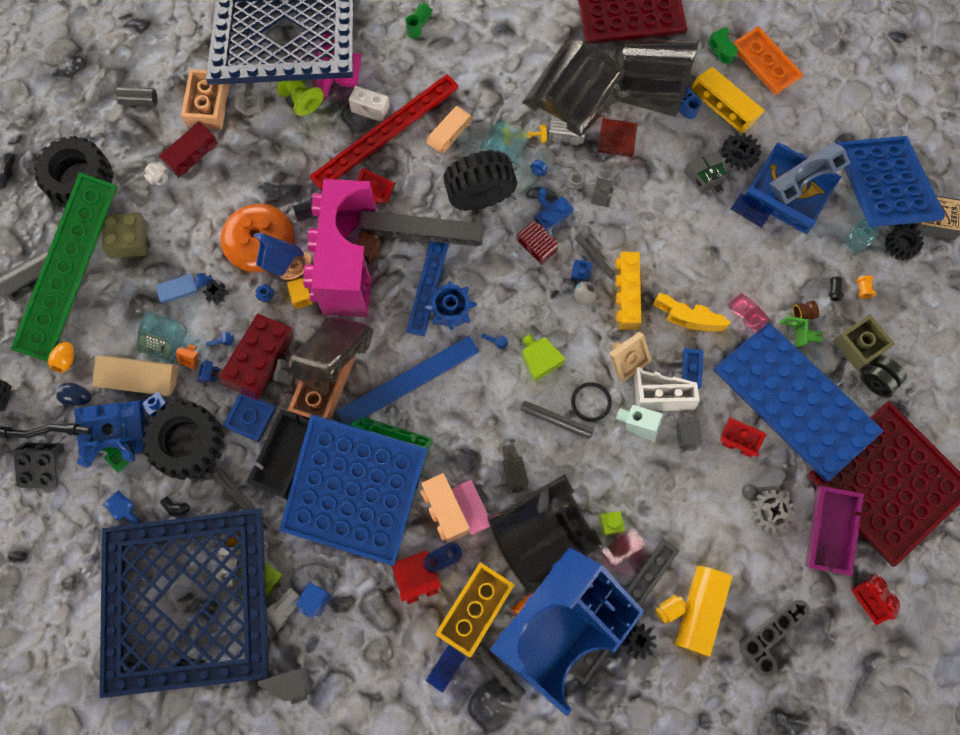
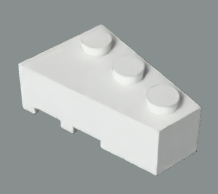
[633,367,700,411]

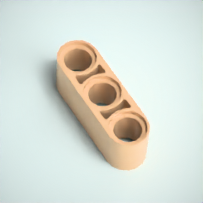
[426,106,472,154]

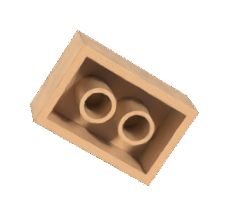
[181,69,230,130]
[420,473,470,544]

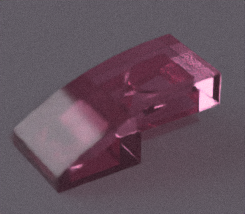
[729,293,770,332]

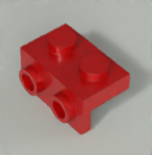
[720,417,767,457]

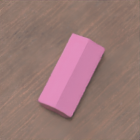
[451,480,492,535]

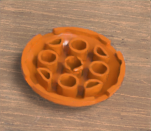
[220,204,294,272]

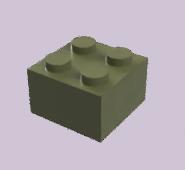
[102,212,147,259]
[833,314,895,371]

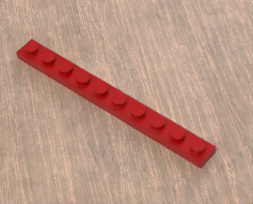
[309,74,459,192]

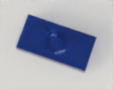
[731,193,772,228]
[425,645,466,693]

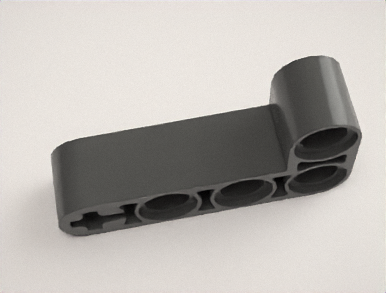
[739,600,810,676]

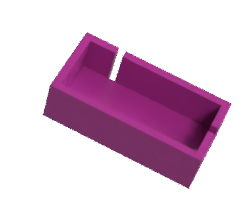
[805,486,864,576]

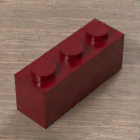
[159,121,218,178]

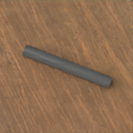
[575,234,616,279]

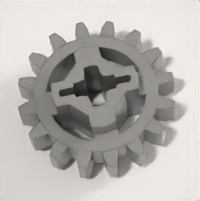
[750,490,796,534]

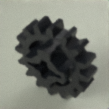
[721,132,762,170]

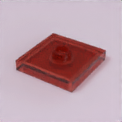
[597,118,637,157]

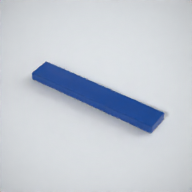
[406,242,449,337]

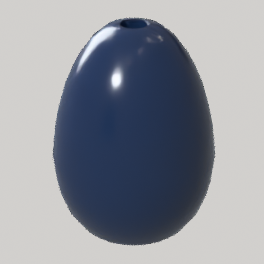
[56,383,91,406]

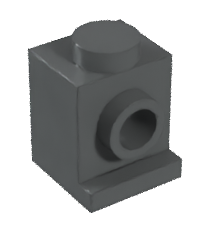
[591,178,613,208]

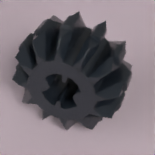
[621,623,657,659]

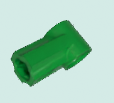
[405,2,433,39]

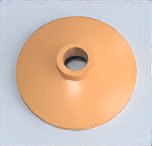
[279,252,312,280]

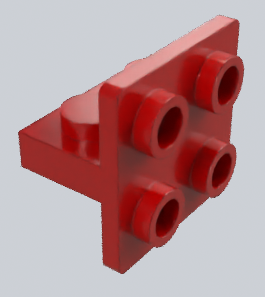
[851,573,901,626]

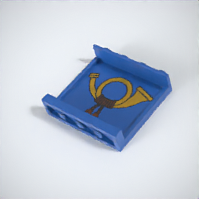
[743,142,842,235]

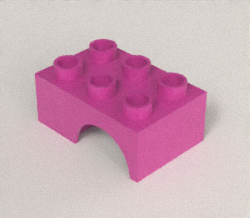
[303,179,377,318]

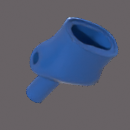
[103,490,140,524]

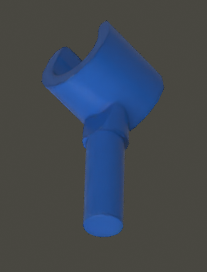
[206,332,234,347]
[481,333,508,349]

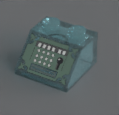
[137,310,188,364]

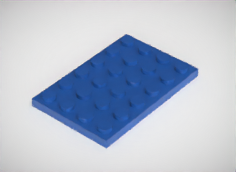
[837,136,945,227]

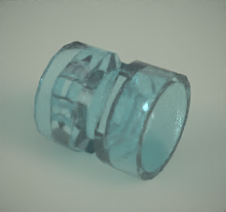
[845,219,879,252]

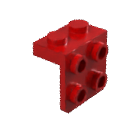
[357,168,396,205]
[391,551,442,605]

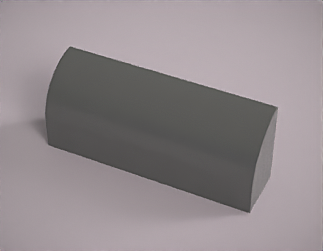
[0,248,49,302]

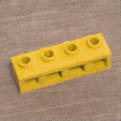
[615,251,641,330]

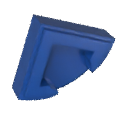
[194,273,214,289]

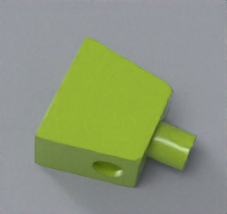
[521,334,565,383]

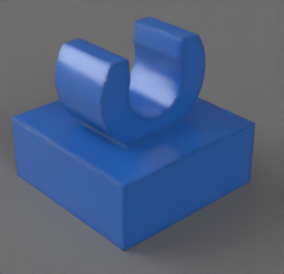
[571,259,593,282]
[197,360,220,384]

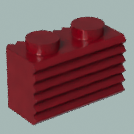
[516,221,559,265]

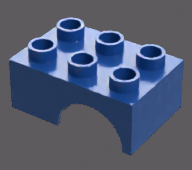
[490,548,645,716]

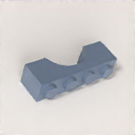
[770,142,850,204]

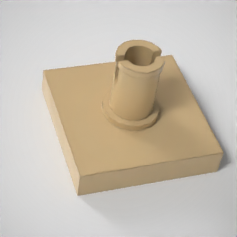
[609,332,652,383]

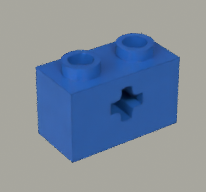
[296,582,333,618]

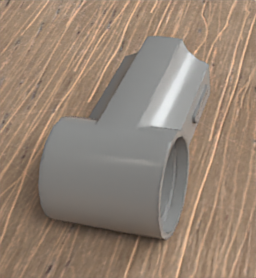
[267,588,300,631]

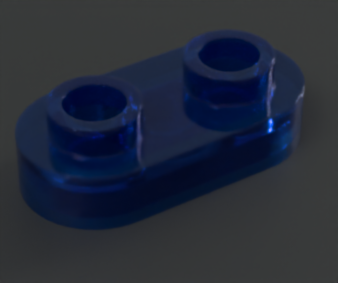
[423,543,462,573]

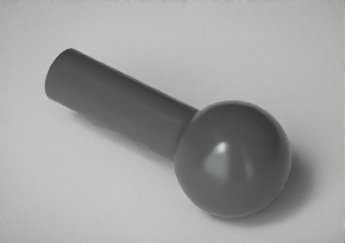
[742,484,780,500]

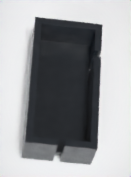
[246,409,309,500]

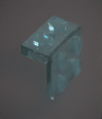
[480,119,529,163]

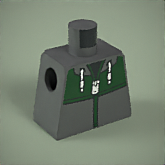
[684,150,727,197]

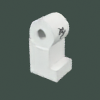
[216,547,242,587]

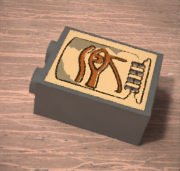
[909,195,960,240]

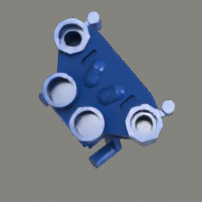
[74,400,146,468]

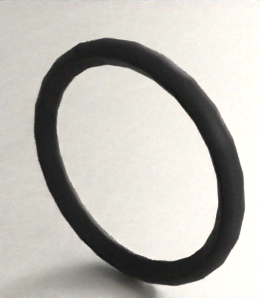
[571,382,612,421]

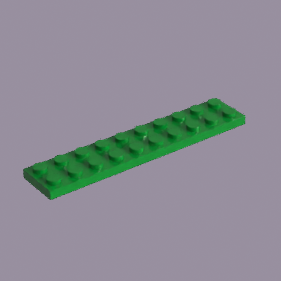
[10,172,118,362]

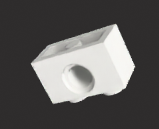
[349,86,390,122]

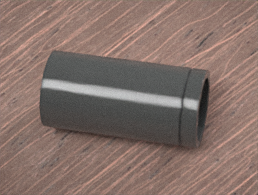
[116,87,158,106]

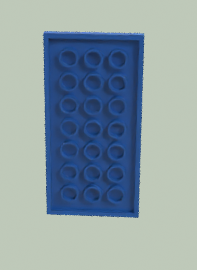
[713,322,884,483]

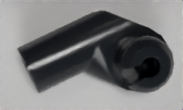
[160,496,190,517]

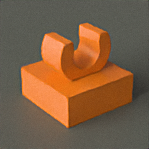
[175,344,199,370]

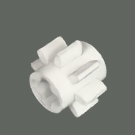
[144,163,168,185]

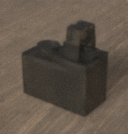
[502,444,529,495]

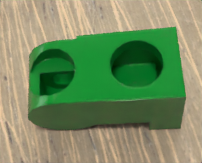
[708,27,738,64]

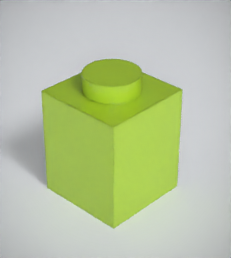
[598,511,625,537]

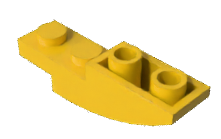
[653,293,731,332]

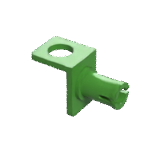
[779,316,824,349]

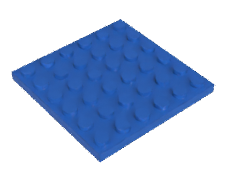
[279,414,428,566]

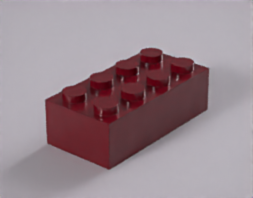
[219,313,294,401]

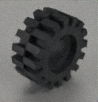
[885,224,924,261]

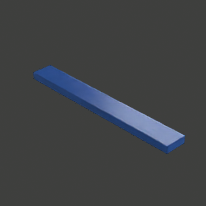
[336,336,479,425]

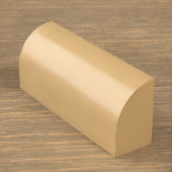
[92,355,179,396]

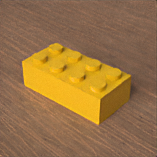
[435,562,515,658]

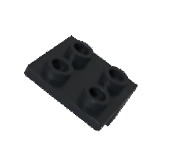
[13,442,64,489]

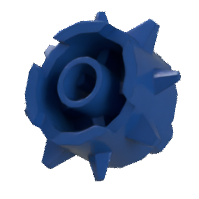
[425,281,477,330]

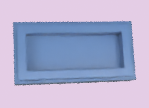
[156,273,198,304]

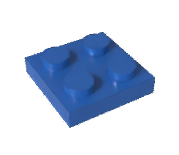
[223,394,277,443]

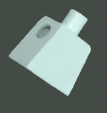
[616,405,663,442]

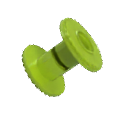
[276,80,324,117]

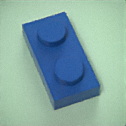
[681,348,704,389]

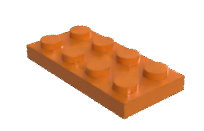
[733,26,804,96]

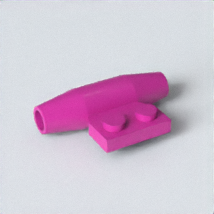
[313,33,362,100]

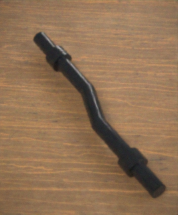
[0,423,93,439]

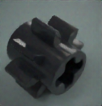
[203,280,228,305]

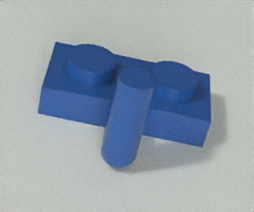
[534,188,574,232]

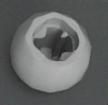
[574,281,597,305]

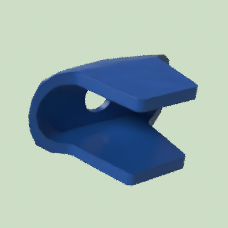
[253,233,304,276]

